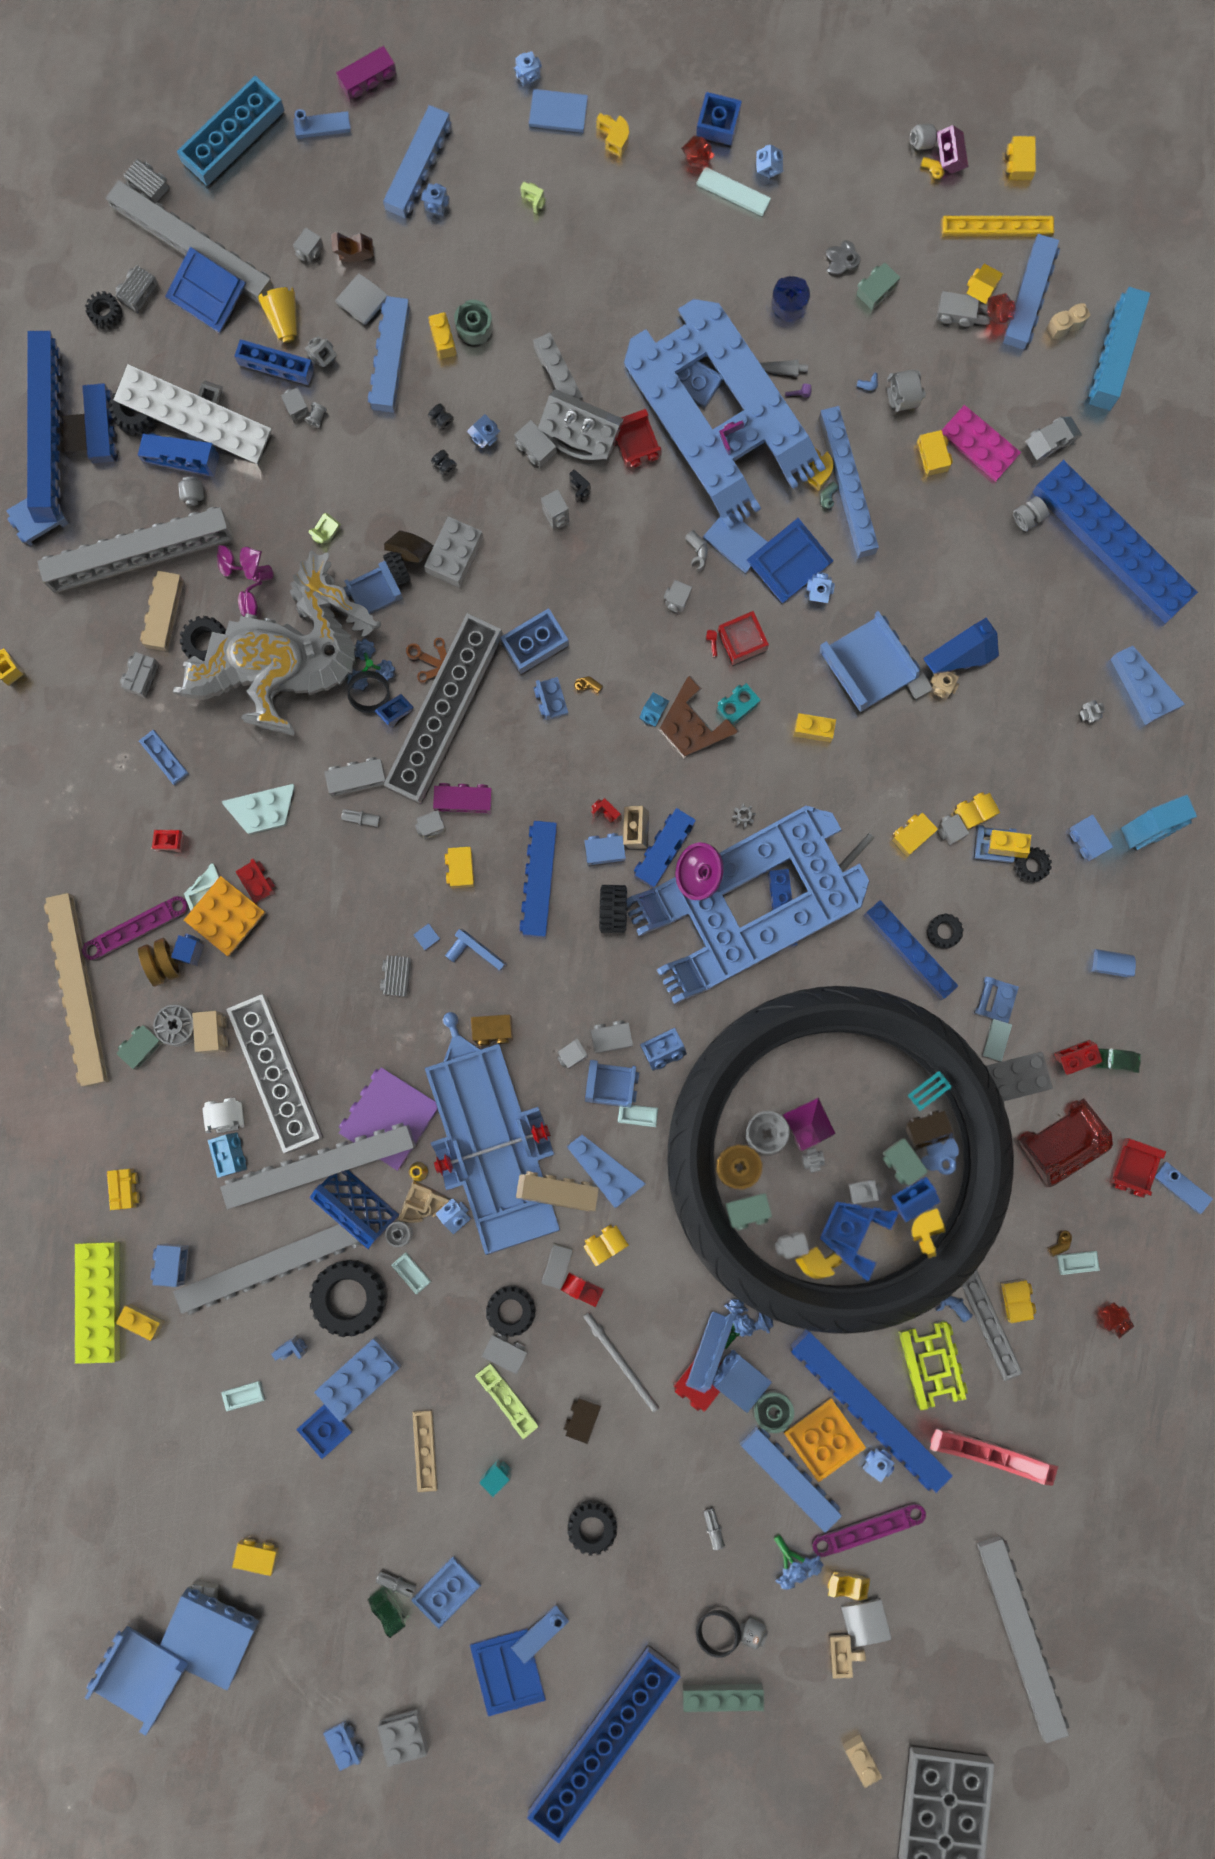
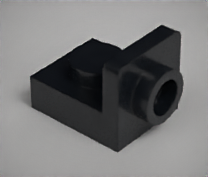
[569,469,591,502]

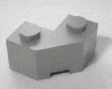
[1026,416,1082,460]

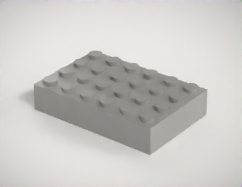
[899,1747,994,1859]

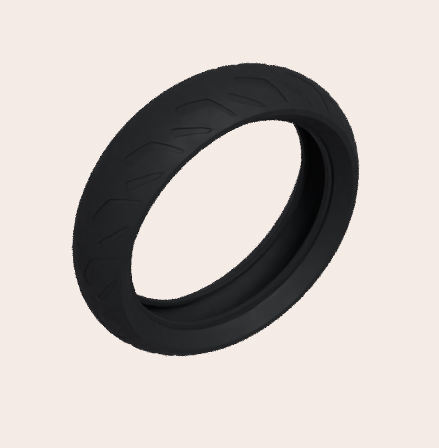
[667,986,1014,1334]

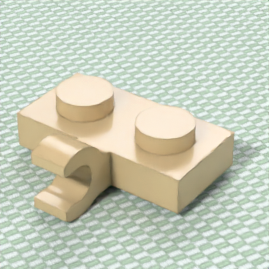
[830,1635,866,1679]

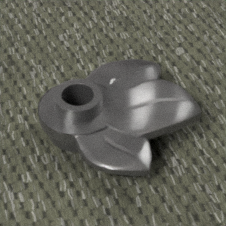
[826,240,861,274]

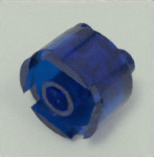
[771,276,810,321]

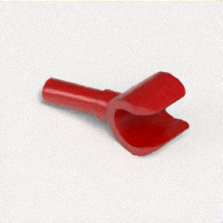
[706,630,718,657]

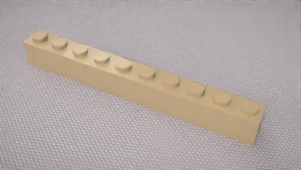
[44,893,109,1087]

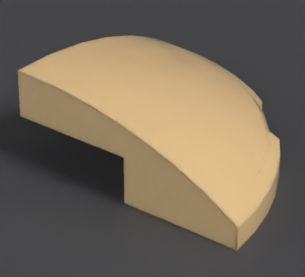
[398,1181,449,1223]

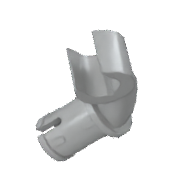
[685,530,708,572]

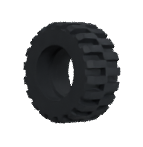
[309,1260,387,1337]

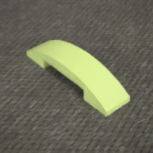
[475,1364,539,1439]

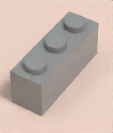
[324,757,386,797]

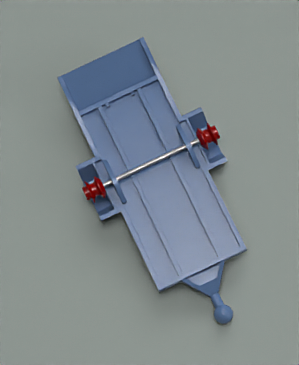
[424,1012,560,1255]

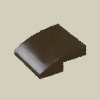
[384,531,434,563]

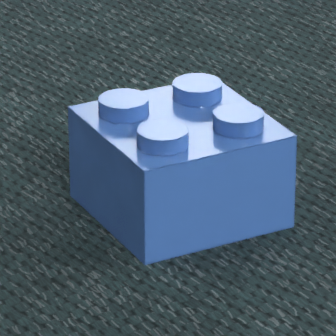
[151,1243,189,1287]

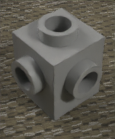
[304,336,337,367]

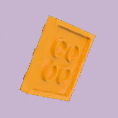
[184,876,266,957]
[783,1398,866,1483]

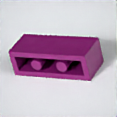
[336,45,396,100]
[433,783,492,814]

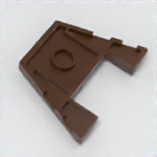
[660,676,739,756]

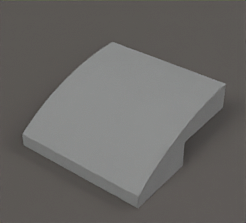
[335,273,388,325]
[841,1598,892,1647]

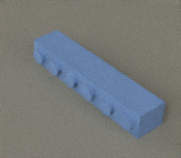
[383,105,452,218]
[1003,234,1060,350]
[368,296,410,413]
[740,1426,842,1533]

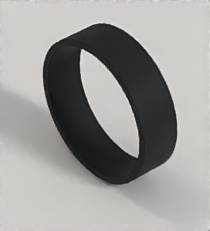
[348,671,390,713]
[696,1610,741,1658]

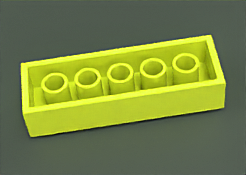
[75,1242,120,1364]

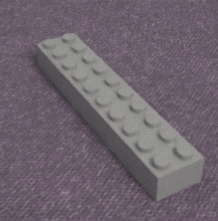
[37,507,234,593]
[384,613,503,804]

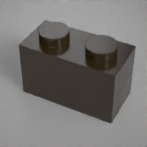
[60,414,87,458]
[906,1110,954,1151]
[563,1396,601,1444]

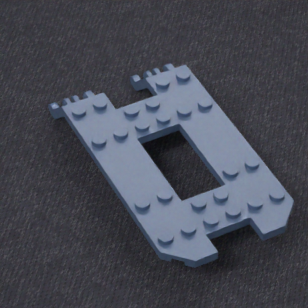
[624,299,826,529]
[627,806,870,1004]

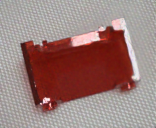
[1019,1098,1113,1187]

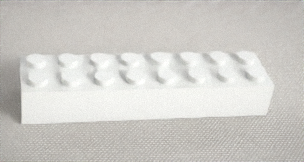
[114,364,272,465]
[226,994,323,1153]

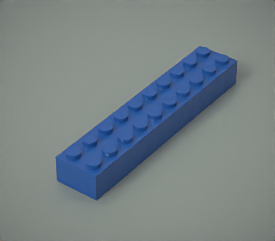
[27,331,61,523]
[1033,460,1198,624]
[790,1330,953,1493]
[527,1646,681,1844]

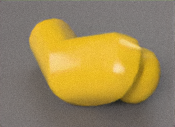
[921,157,944,179]

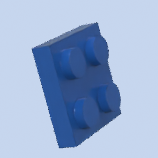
[296,1404,353,1459]

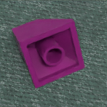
[783,1098,836,1151]

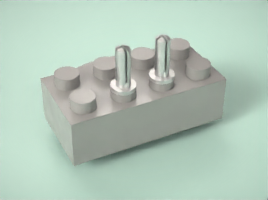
[538,389,624,460]

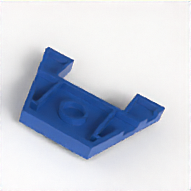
[820,1202,899,1281]

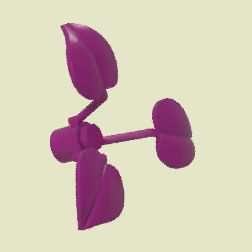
[217,545,273,617]

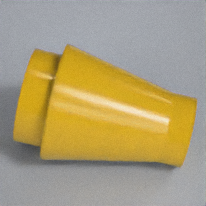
[409,1162,428,1181]

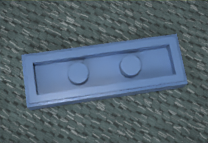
[139,729,189,786]

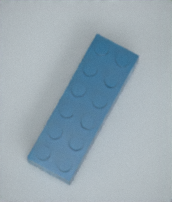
[177,75,285,186]
[1088,287,1150,411]
[1121,794,1197,850]

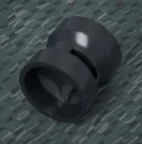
[428,403,454,430]
[431,449,457,476]

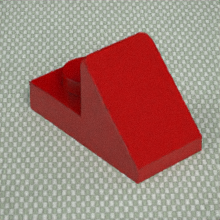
[151,830,184,853]
[561,1272,604,1307]

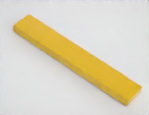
[942,216,1054,236]

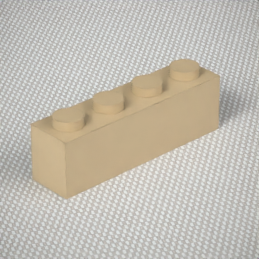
[140,571,184,652]
[516,1171,599,1211]

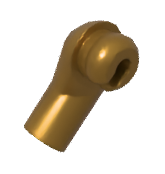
[574,676,603,693]
[1048,1230,1072,1257]

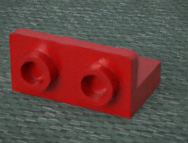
[591,798,622,824]
[235,858,275,904]
[1054,1040,1102,1075]

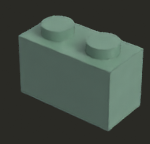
[856,262,901,310]
[116,1025,163,1070]
[882,1139,928,1186]
[725,1193,772,1230]

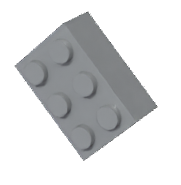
[424,516,484,588]

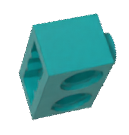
[716,683,761,725]
[479,1460,512,1497]

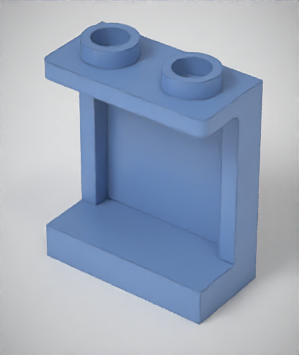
[6,498,69,546]
[344,561,403,615]
[585,1060,639,1108]
[712,1350,772,1413]

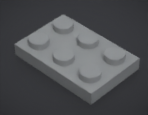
[986,1051,1053,1102]

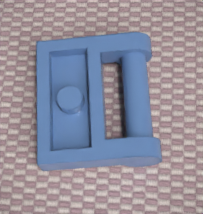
[975,825,1017,863]
[975,977,1019,1023]

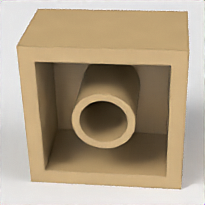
[193,1011,228,1054]

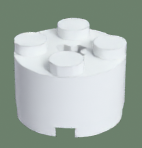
[202,1098,245,1133]

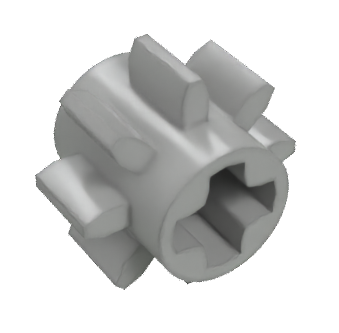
[1080,700,1105,723]
[732,803,756,828]
[802,1147,825,1172]

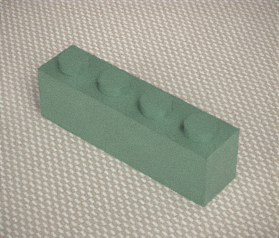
[683,1684,764,1712]

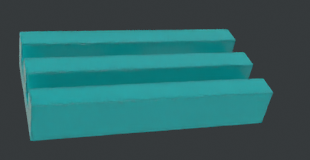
[907,1071,952,1111]

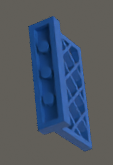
[309,1170,399,1249]

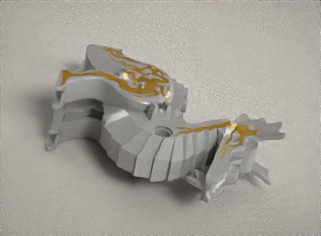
[173,550,381,735]

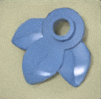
[921,1138,959,1175]

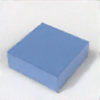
[414,923,440,951]

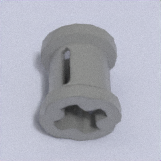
[305,402,327,427]

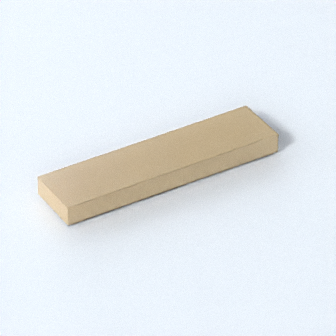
[412,1410,438,1492]

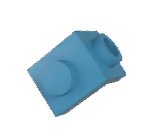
[639,692,669,726]

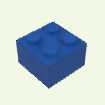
[696,92,742,146]

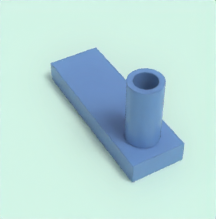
[293,109,351,139]
[445,929,507,970]
[1155,1162,1213,1214]
[511,1605,569,1664]

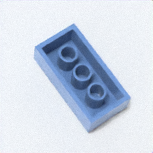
[314,1337,402,1422]

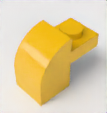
[596,113,629,157]
[806,447,833,491]
[0,648,24,686]
[912,1209,945,1258]
[795,1246,843,1279]
[828,1571,870,1600]

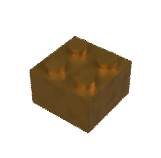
[471,1014,513,1046]

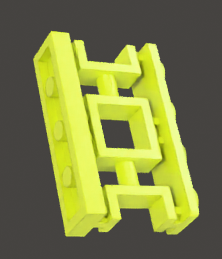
[899,1320,968,1411]

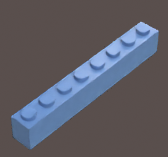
[819,406,879,558]

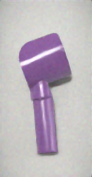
[785,384,812,398]

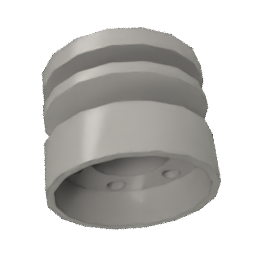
[153,1005,194,1047]
[746,1111,789,1156]

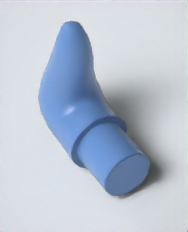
[857,372,878,391]

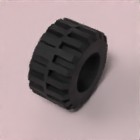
[109,389,159,436]
[179,616,226,661]
[599,885,627,933]
[486,1286,536,1337]
[567,1501,617,1556]

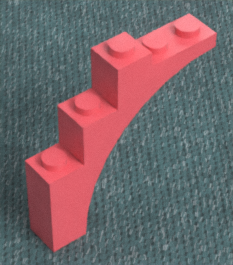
[930,1429,1058,1486]

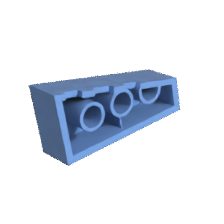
[1111,646,1185,726]
[567,1135,645,1208]

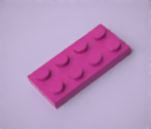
[942,405,1021,482]

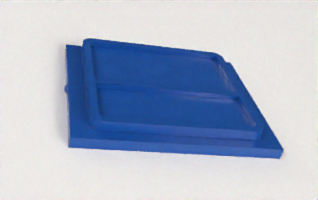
[165,247,246,333]
[747,518,834,603]
[470,1629,546,1717]

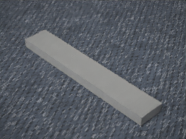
[962,1270,1023,1381]

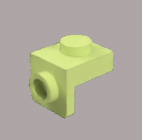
[520,182,546,214]
[308,513,341,544]

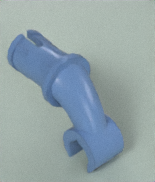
[935,1296,973,1323]

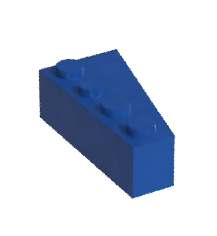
[138,433,219,477]
[634,808,696,889]

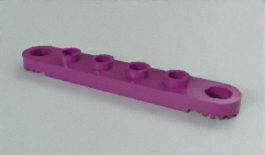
[82,896,188,960]
[812,1503,926,1557]

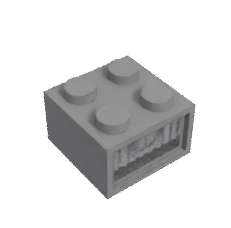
[378,1709,429,1767]

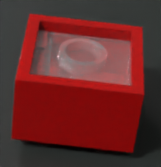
[718,611,769,665]

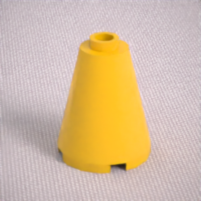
[258,287,297,343]

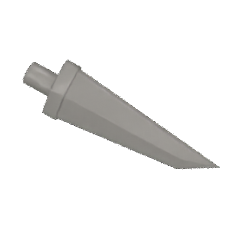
[760,359,808,376]

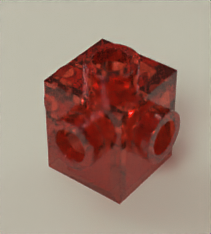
[681,136,714,168]
[987,293,1016,324]
[1099,1302,1134,1339]

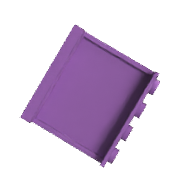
[339,1067,438,1171]

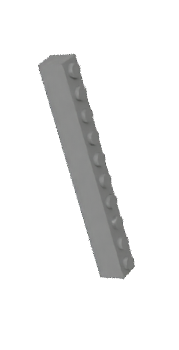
[106,180,273,304]
[220,1122,416,1209]
[173,1224,362,1315]
[977,1536,1070,1743]

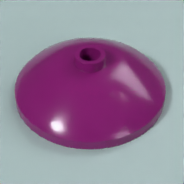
[675,842,723,901]

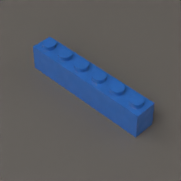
[519,821,557,938]
[864,900,958,1000]

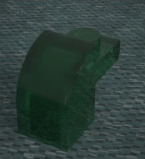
[1096,1049,1141,1073]
[367,1587,406,1638]

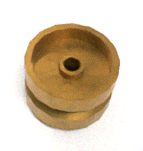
[138,938,181,987]
[716,1145,763,1190]

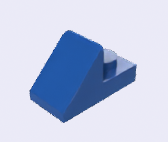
[375,694,414,728]

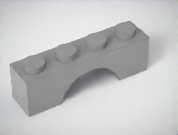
[533,332,583,401]

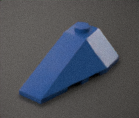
[923,617,999,674]

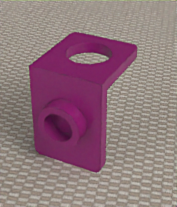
[719,420,744,455]

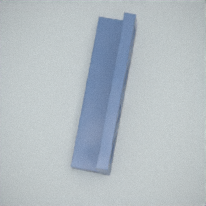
[686,1311,735,1393]

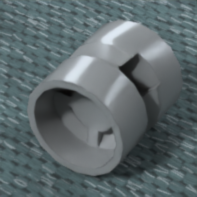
[1013,496,1049,531]
[385,1221,413,1247]

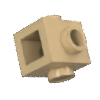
[930,671,959,698]

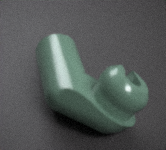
[820,481,839,509]

